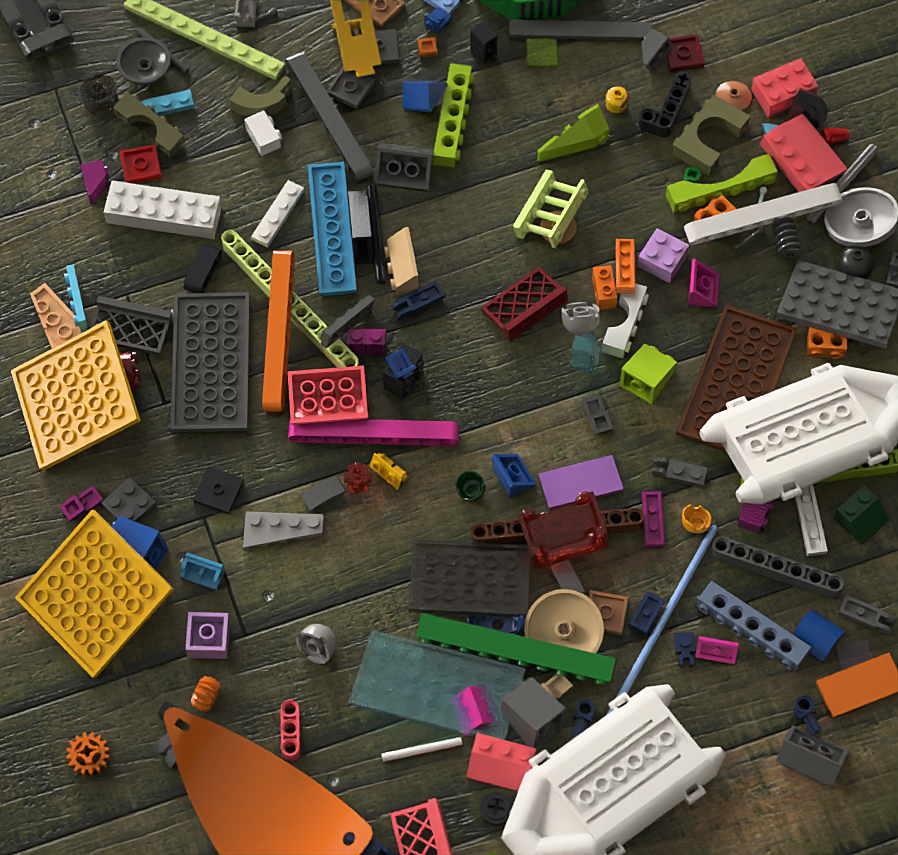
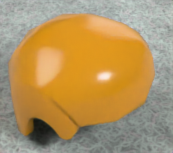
[682,504,712,534]

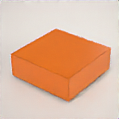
[418,37,438,58]

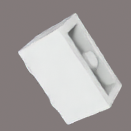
[244,111,282,156]

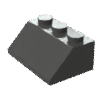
[374,143,434,190]
[776,725,848,786]

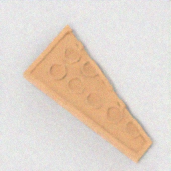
[30,283,81,349]

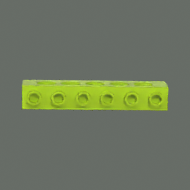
[433,64,475,168]

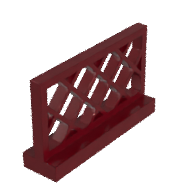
[481,267,568,341]

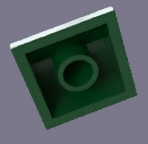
[834,485,889,545]

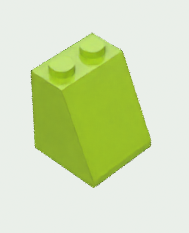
[620,344,677,404]

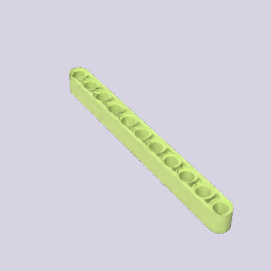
[221,230,359,368]

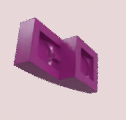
[59,485,104,522]

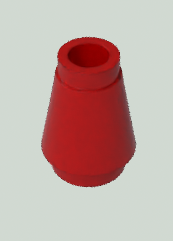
[821,127,850,145]

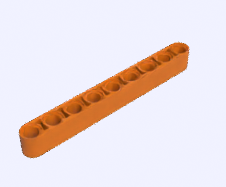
[262,251,295,412]

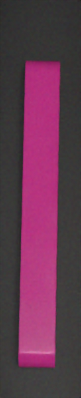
[288,419,460,446]

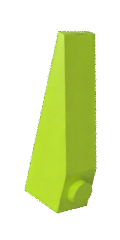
[537,104,609,162]

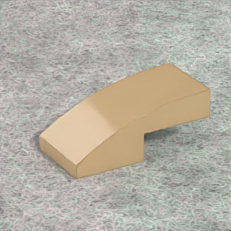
[541,674,574,700]

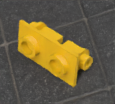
[369,453,408,490]

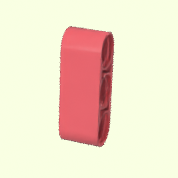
[281,700,301,762]

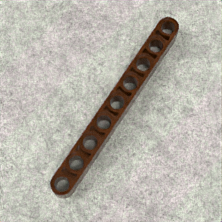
[471,508,644,547]

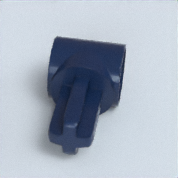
[793,695,821,735]
[572,699,594,738]

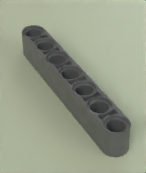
[711,537,844,599]

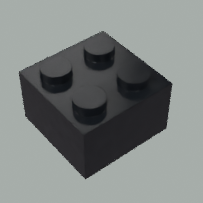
[383,343,424,399]

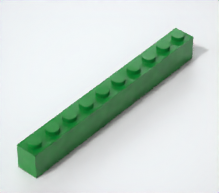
[416,613,617,685]

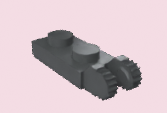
[651,457,707,488]
[838,595,896,635]

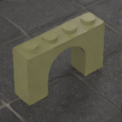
[672,95,750,176]

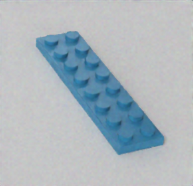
[308,162,357,297]

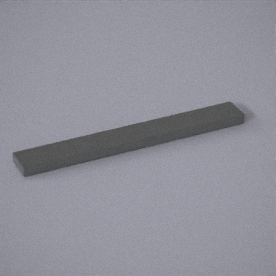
[509,20,652,41]

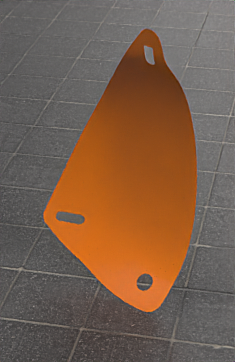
[164,707,372,855]

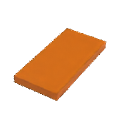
[816,653,898,719]

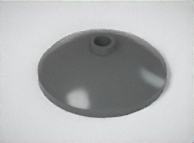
[117,37,171,85]

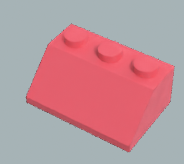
[466,733,536,792]

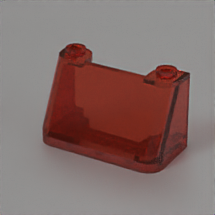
[518,491,609,569]

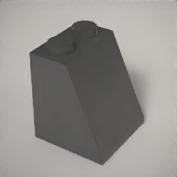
[501,677,565,750]

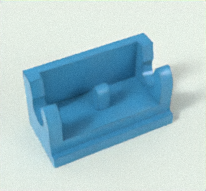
[180,552,225,591]

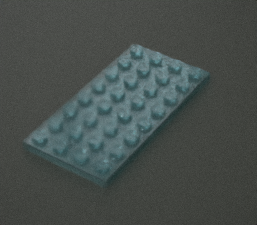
[349,630,525,740]

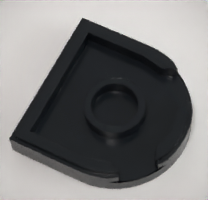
[785,88,828,129]

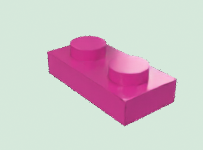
[695,636,738,664]

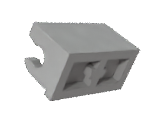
[235,0,257,27]

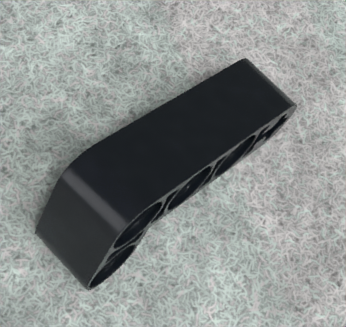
[639,71,692,137]

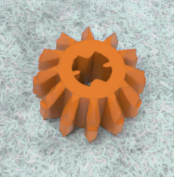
[191,676,221,712]

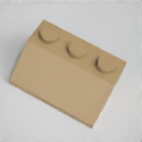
[384,227,419,297]

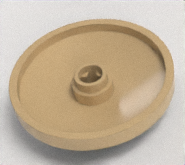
[524,589,604,653]

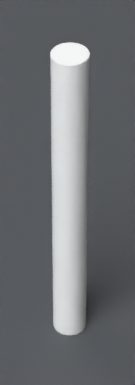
[382,737,462,762]

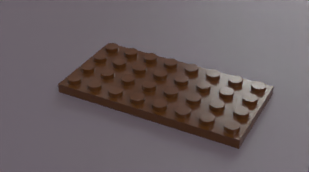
[676,305,797,452]

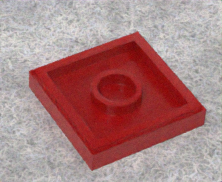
[120,144,162,184]

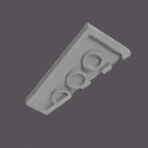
[243,512,324,550]

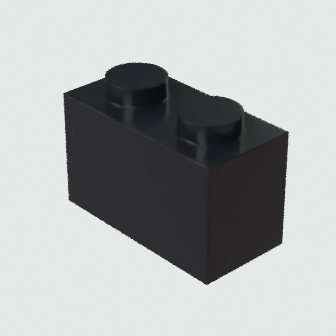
[470,21,498,64]

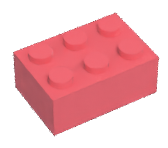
[751,58,818,118]

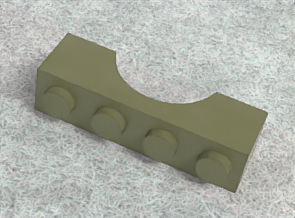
[113,92,184,157]

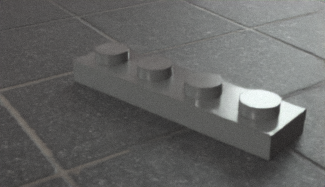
[320,295,375,349]

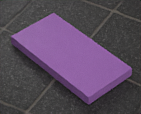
[538,455,623,510]

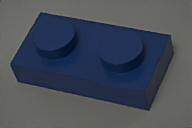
[629,591,665,635]

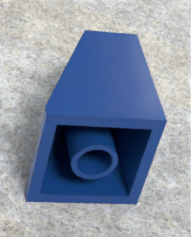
[111,516,169,570]

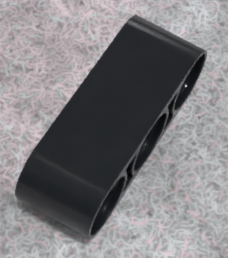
[183,243,222,293]

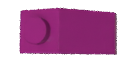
[81,160,110,204]

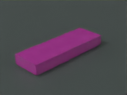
[641,491,665,548]

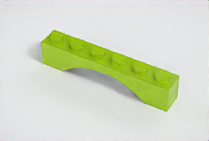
[666,154,778,213]

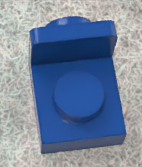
[424,7,452,34]

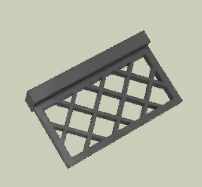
[89,296,172,356]

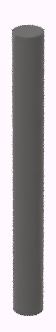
[135,27,189,74]

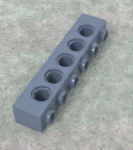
[696,581,811,672]

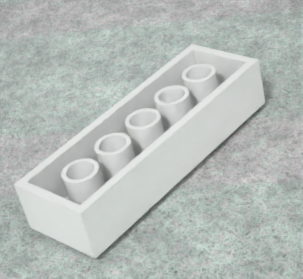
[104,181,222,239]

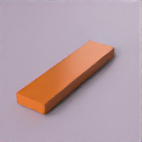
[615,239,635,294]

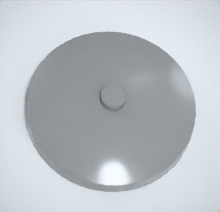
[824,187,898,247]

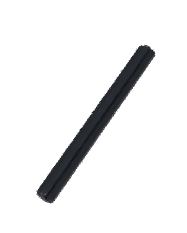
[367,185,386,284]

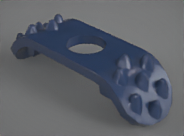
[467,612,525,635]

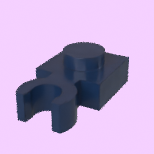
[674,632,696,667]

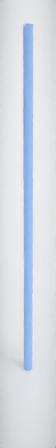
[607,525,718,715]

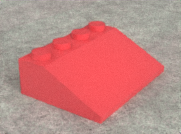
[760,114,848,192]
[288,366,368,425]

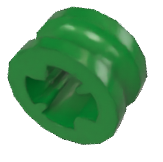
[683,167,701,183]

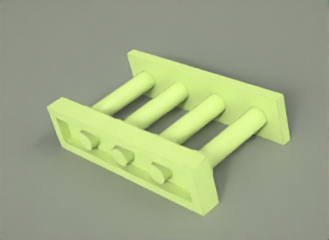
[513,170,588,248]

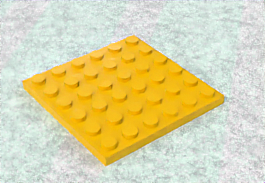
[11,320,140,471]
[15,510,174,678]

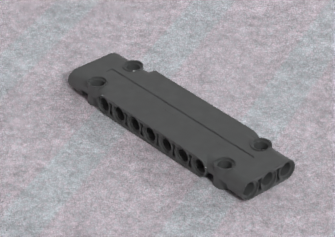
[0,0,74,60]

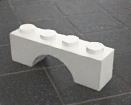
[602,283,649,358]

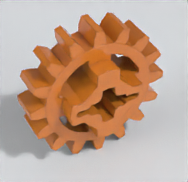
[66,732,111,777]

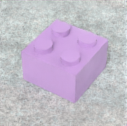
[637,228,689,284]
[186,612,230,659]

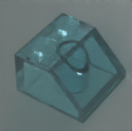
[570,332,600,373]

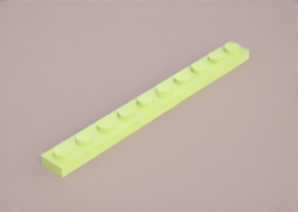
[124,0,285,80]

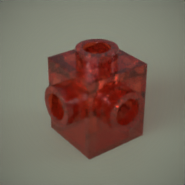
[344,462,372,492]

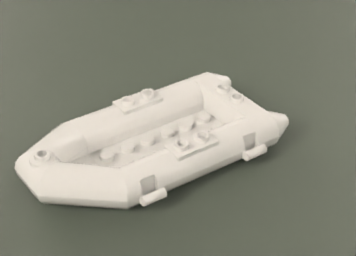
[699,363,898,505]
[501,684,726,855]

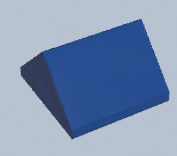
[403,81,448,112]
[492,454,536,499]
[793,609,845,663]

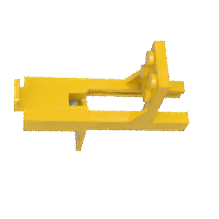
[330,0,381,77]

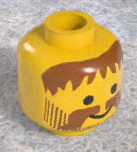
[606,87,629,114]

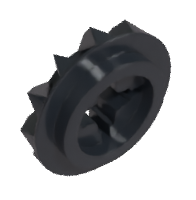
[480,792,513,825]

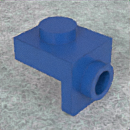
[385,348,417,379]

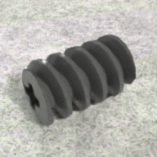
[772,217,802,259]

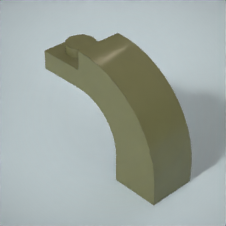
[229,76,292,117]

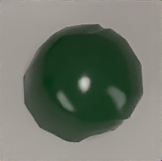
[455,470,486,502]

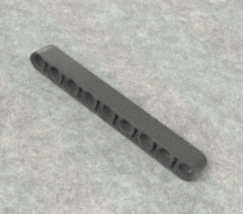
[285,52,374,182]

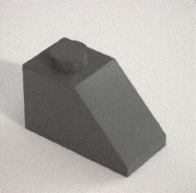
[641,29,674,74]

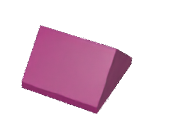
[688,259,719,307]
[451,686,502,736]

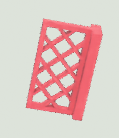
[390,798,453,855]

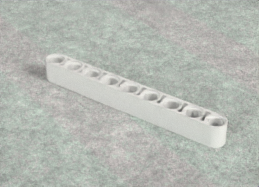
[684,183,843,245]

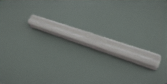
[807,144,878,223]

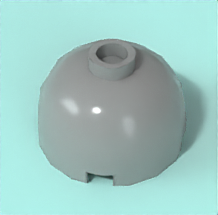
[562,302,600,337]
[296,624,337,664]

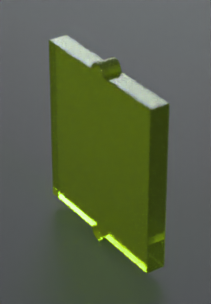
[527,37,557,69]

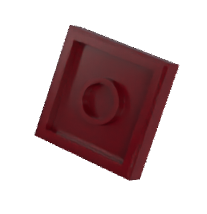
[666,34,705,72]

